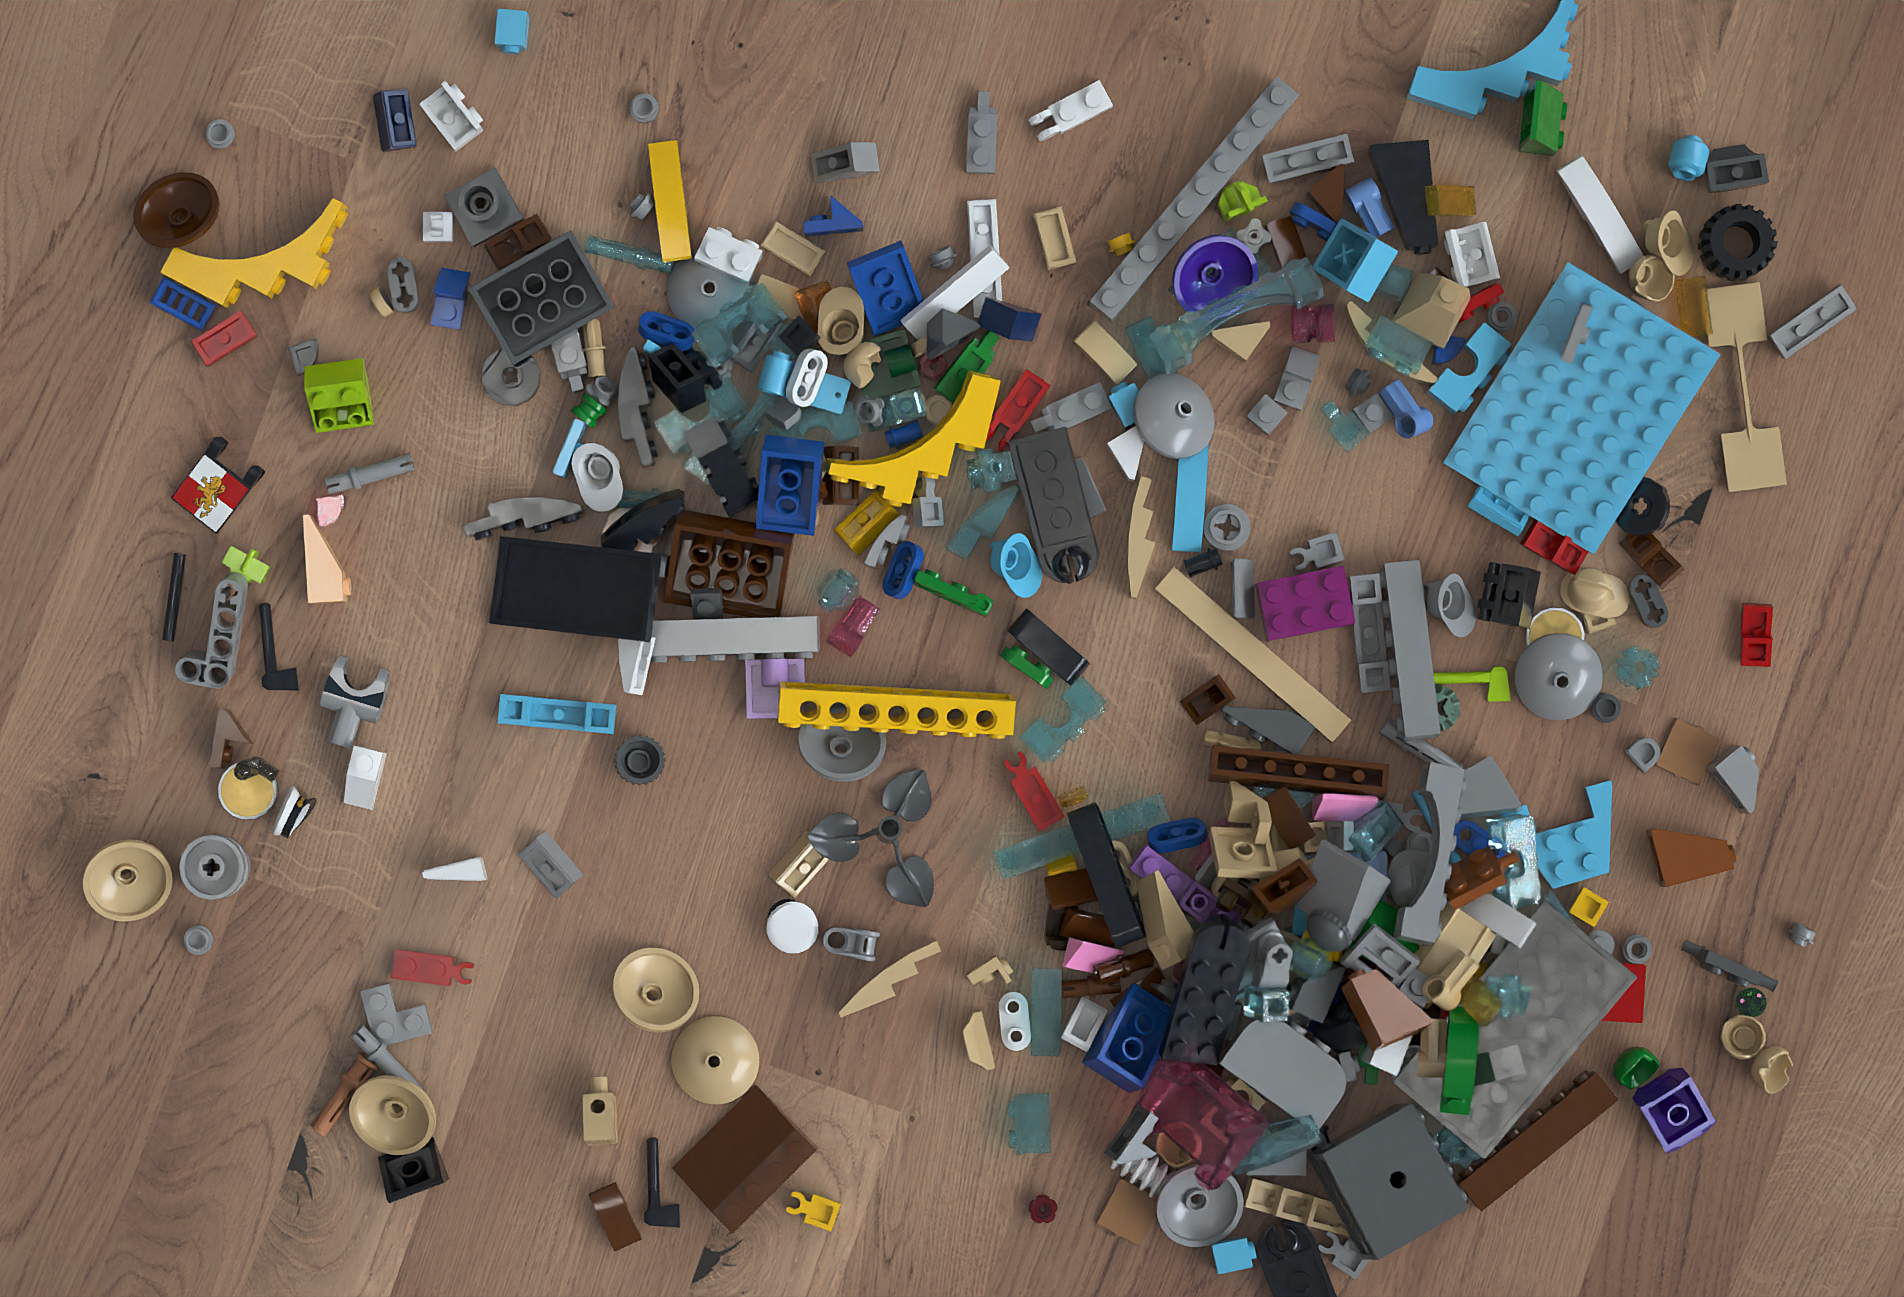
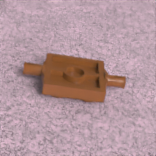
[1443,846,1520,910]

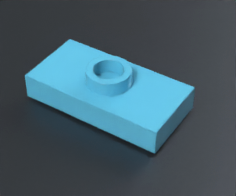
[553,419,587,479]
[1467,485,1529,537]

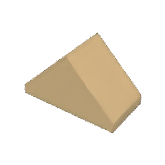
[1210,321,1271,363]

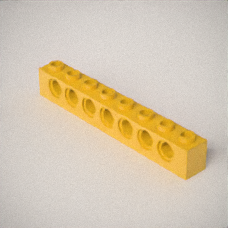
[777,681,1016,739]

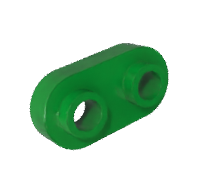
[999,645,1054,689]

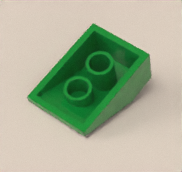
[1518,80,1567,156]

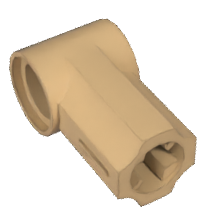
[1422,950,1480,1011]
[1418,1019,1447,1078]

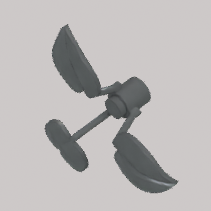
[808,770,934,907]

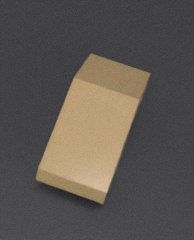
[1224,780,1272,844]

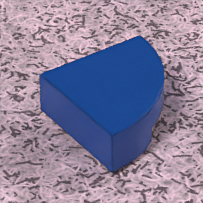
[1432,336,1466,364]

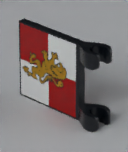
[171,437,265,534]

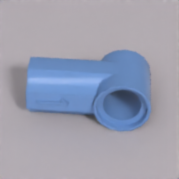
[1344,177,1395,238]
[1379,379,1433,439]

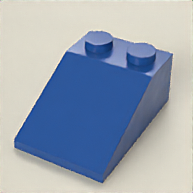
[756,435,825,536]
[1082,983,1172,1093]

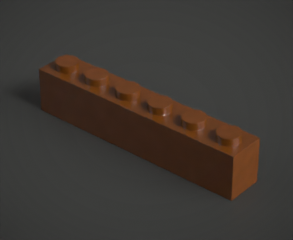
[1208,745,1389,801]
[1456,1071,1619,1212]

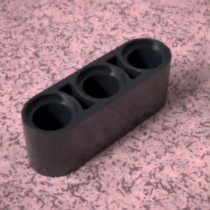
[1007,608,1090,686]

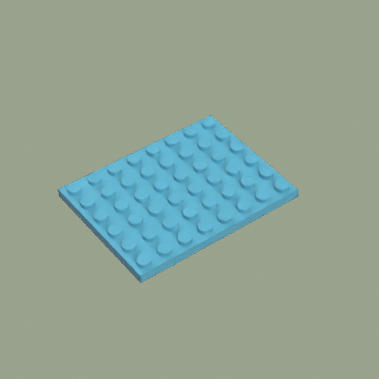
[1443,262,1721,554]

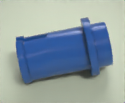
[884,420,923,449]

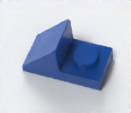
[803,196,863,237]
[431,268,470,330]

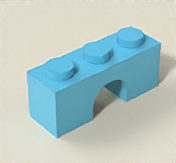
[1426,322,1511,415]

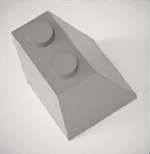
[1297,839,1391,942]

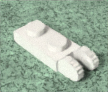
[1028,80,1113,142]

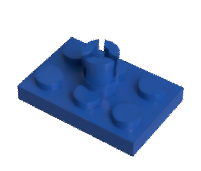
[846,240,924,336]

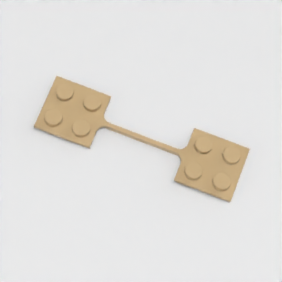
[1701,282,1787,492]

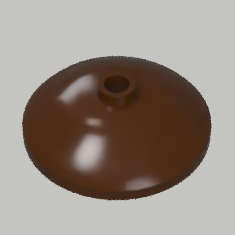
[133,172,220,248]

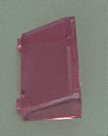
[1129,1060,1269,1191]

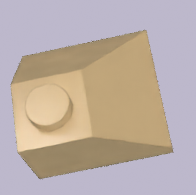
[1391,272,1471,349]

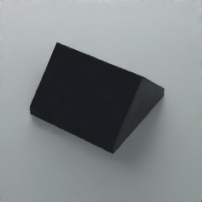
[378,1137,449,1203]

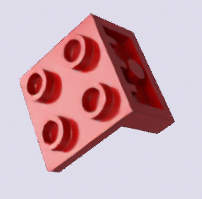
[1601,963,1646,1023]

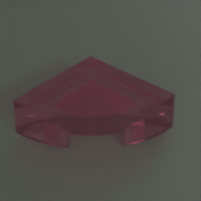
[315,495,346,528]

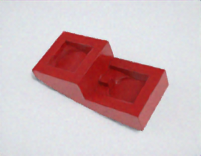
[1520,519,1589,575]
[1740,603,1773,667]

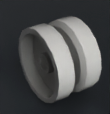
[179,835,251,900]

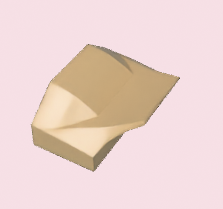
[962,1009,995,1070]

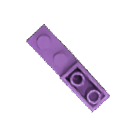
[1127,844,1241,933]

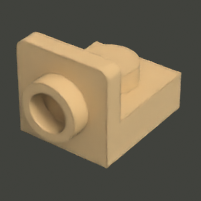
[966,955,1013,986]

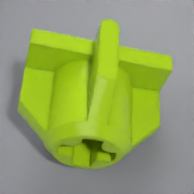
[1217,181,1268,222]
[222,546,270,584]

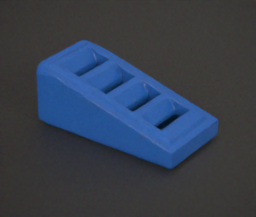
[149,277,216,331]

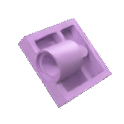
[745,659,806,719]

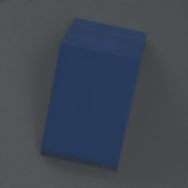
[977,297,1041,341]

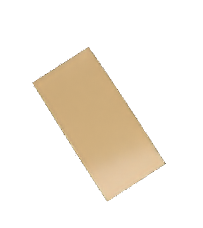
[1073,321,1138,385]

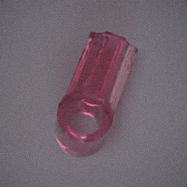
[826,596,880,658]

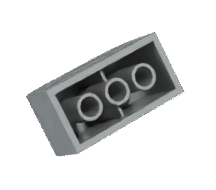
[1218,1015,1346,1133]

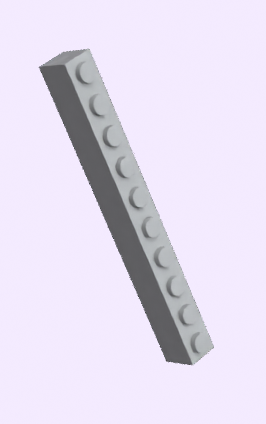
[1089,76,1299,323]

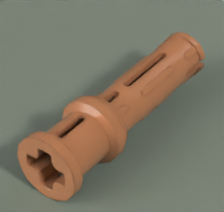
[310,1052,379,1137]

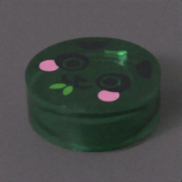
[1735,987,1767,1017]

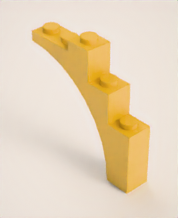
[160,198,348,308]
[825,370,1001,507]

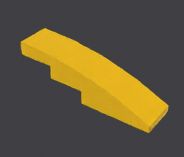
[648,140,692,262]

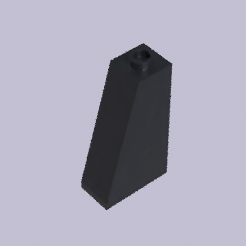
[1367,140,1438,255]

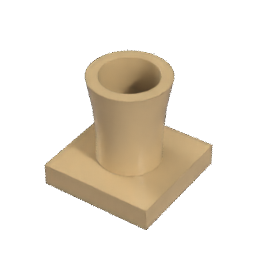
[1209,827,1277,905]

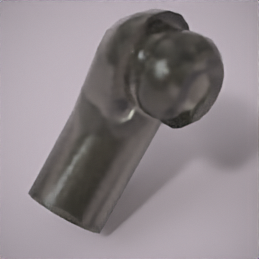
[234,756,280,782]

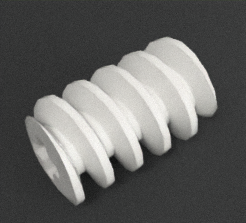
[1111,1156,1176,1198]

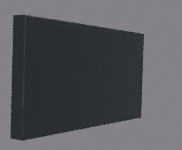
[489,536,662,643]

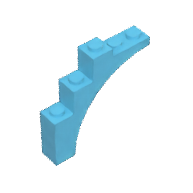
[1406,0,1579,120]

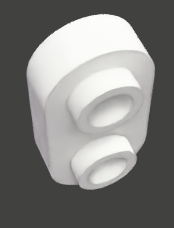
[786,348,828,407]
[999,992,1031,1051]

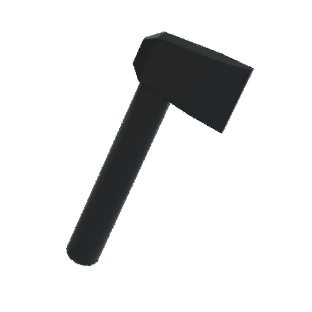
[259,603,299,691]
[644,1137,680,1228]

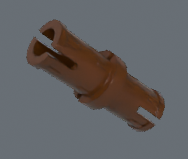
[1093,949,1154,984]
[1061,975,1121,999]

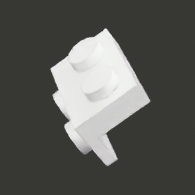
[419,81,484,151]
[1444,222,1500,288]
[694,227,762,284]

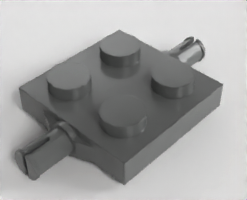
[1681,939,1778,992]

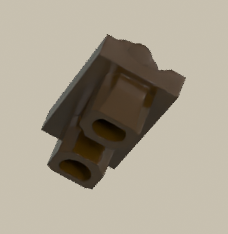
[1215,877,1268,928]

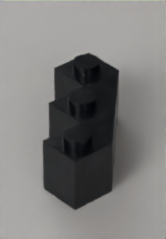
[683,416,759,517]

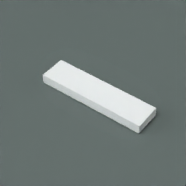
[967,199,1002,318]
[901,245,1010,340]

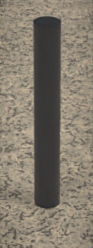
[162,553,186,642]

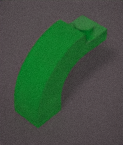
[1439,1006,1480,1115]

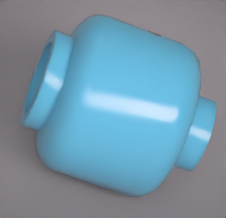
[1668,135,1709,181]

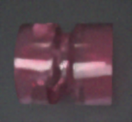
[1291,304,1335,344]

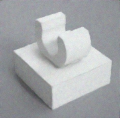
[423,212,454,242]

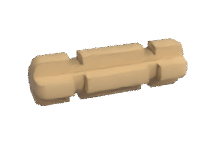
[1204,730,1262,750]

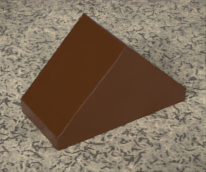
[1306,164,1346,223]
[1180,674,1236,725]
[1251,858,1317,913]

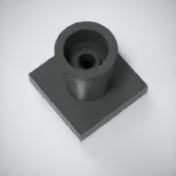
[444,168,524,248]

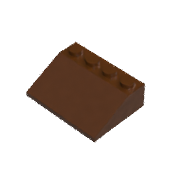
[664,510,795,618]
[672,1085,818,1234]

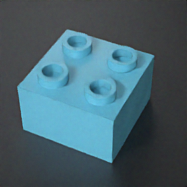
[1311,218,1398,302]

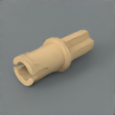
[583,319,607,378]

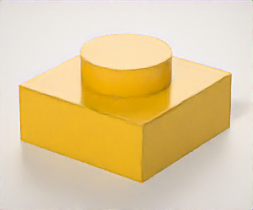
[1568,887,1609,927]

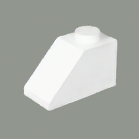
[344,746,387,810]

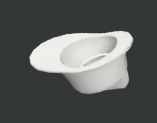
[571,443,623,512]

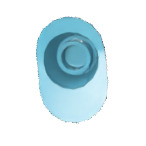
[990,533,1042,598]

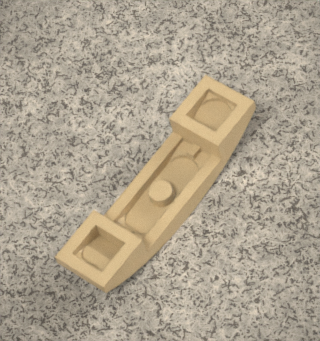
[1344,301,1438,386]

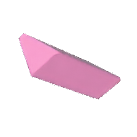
[1312,793,1378,823]
[1062,937,1124,973]

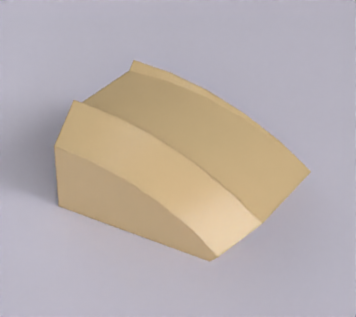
[1415,903,1496,977]

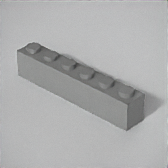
[1378,560,1441,741]
[650,616,820,663]

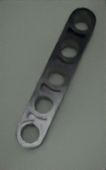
[1067,802,1146,948]

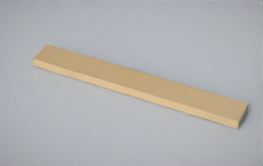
[1155,567,1351,743]

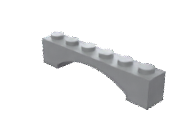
[1393,762,1467,946]

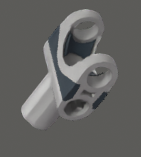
[320,655,390,749]

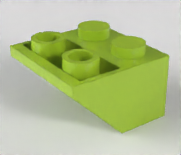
[304,358,374,433]

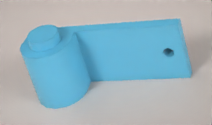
[756,351,851,415]

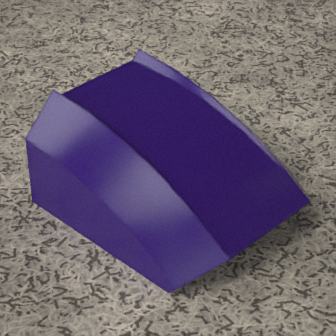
[1632,1067,1716,1154]

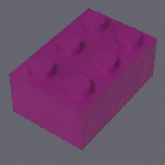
[1255,566,1356,642]

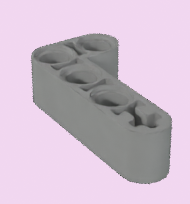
[175,572,248,689]

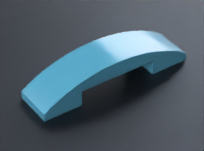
[1171,443,1209,553]
[497,694,617,734]

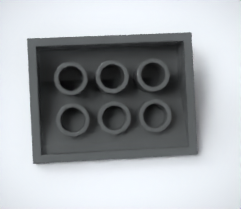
[468,230,615,365]

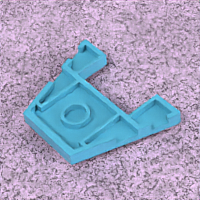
[1501,780,1612,889]

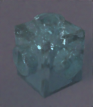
[967,449,1016,493]
[1615,645,1660,690]
[1479,973,1532,1018]
[1437,1126,1481,1168]

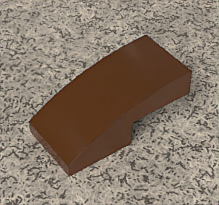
[484,214,552,271]
[1620,534,1684,589]
[589,1182,642,1251]

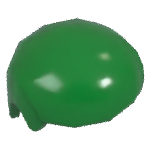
[1613,1047,1660,1090]

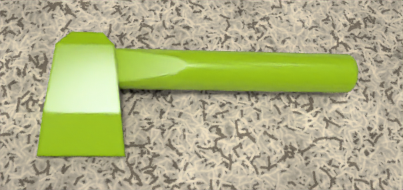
[1433,666,1511,702]

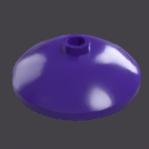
[1172,234,1258,320]

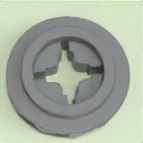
[1204,504,1251,551]

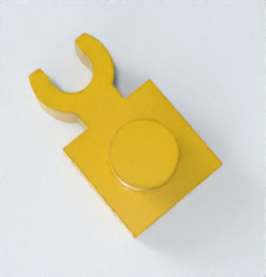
[786,1191,841,1232]

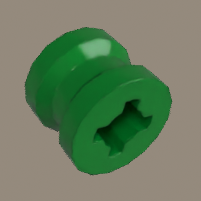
[570,393,607,429]

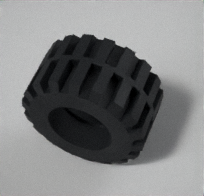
[1698,204,1777,281]

